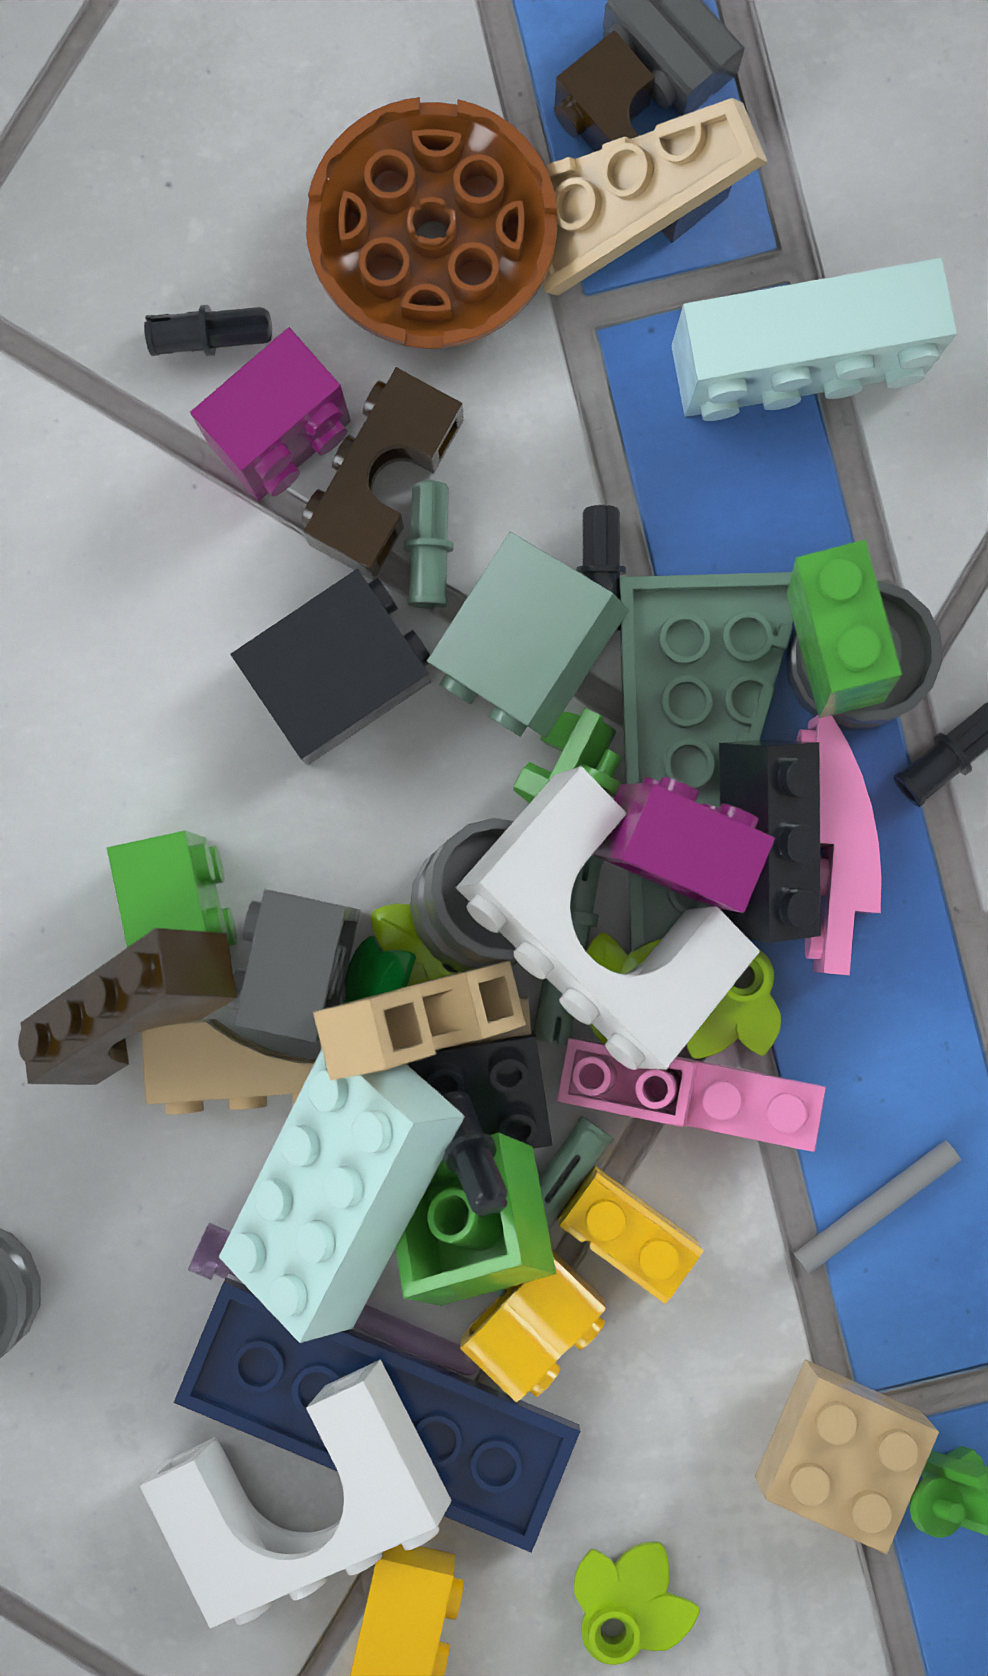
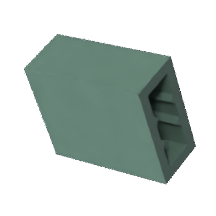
[427,531,629,738]

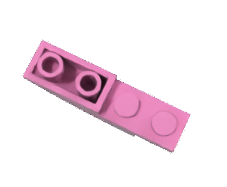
[797,715,882,975]
[557,1038,827,1152]

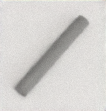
[793,1140,961,1274]

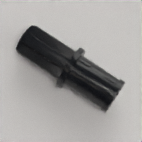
[144,305,272,356]
[576,505,626,631]
[893,702,988,807]
[442,1091,508,1217]

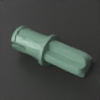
[404,480,454,608]

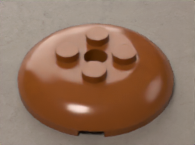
[306,97,557,349]

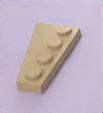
[542,98,768,296]

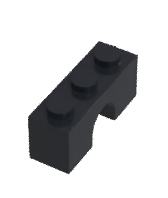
[719,739,821,943]

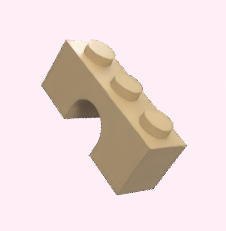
[313,961,526,1081]

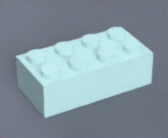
[671,258,957,421]
[219,1049,465,1343]

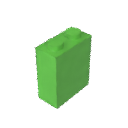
[786,539,902,719]

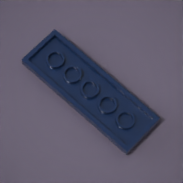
[173,1278,581,1553]

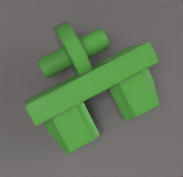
[513,708,623,803]
[909,1446,988,1538]

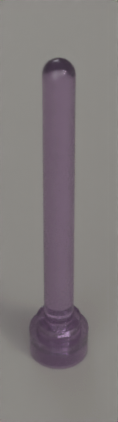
[188,1222,479,1376]

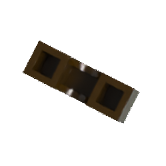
[554,30,732,243]
[301,367,464,580]

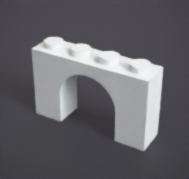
[456,766,760,1070]
[140,1359,452,1629]

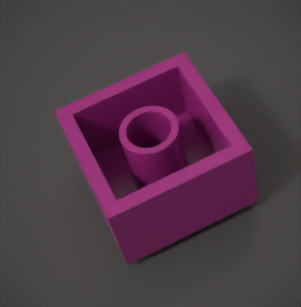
[190,327,351,502]
[592,777,775,913]

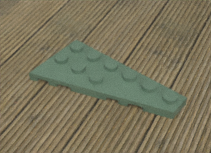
[619,572,793,953]

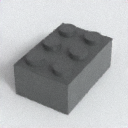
[228,889,361,1043]

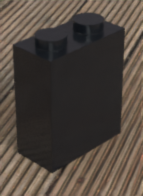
[230,569,431,765]

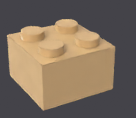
[755,1359,939,1554]

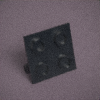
[407,1033,553,1149]

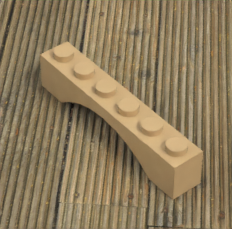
[141,996,531,1114]

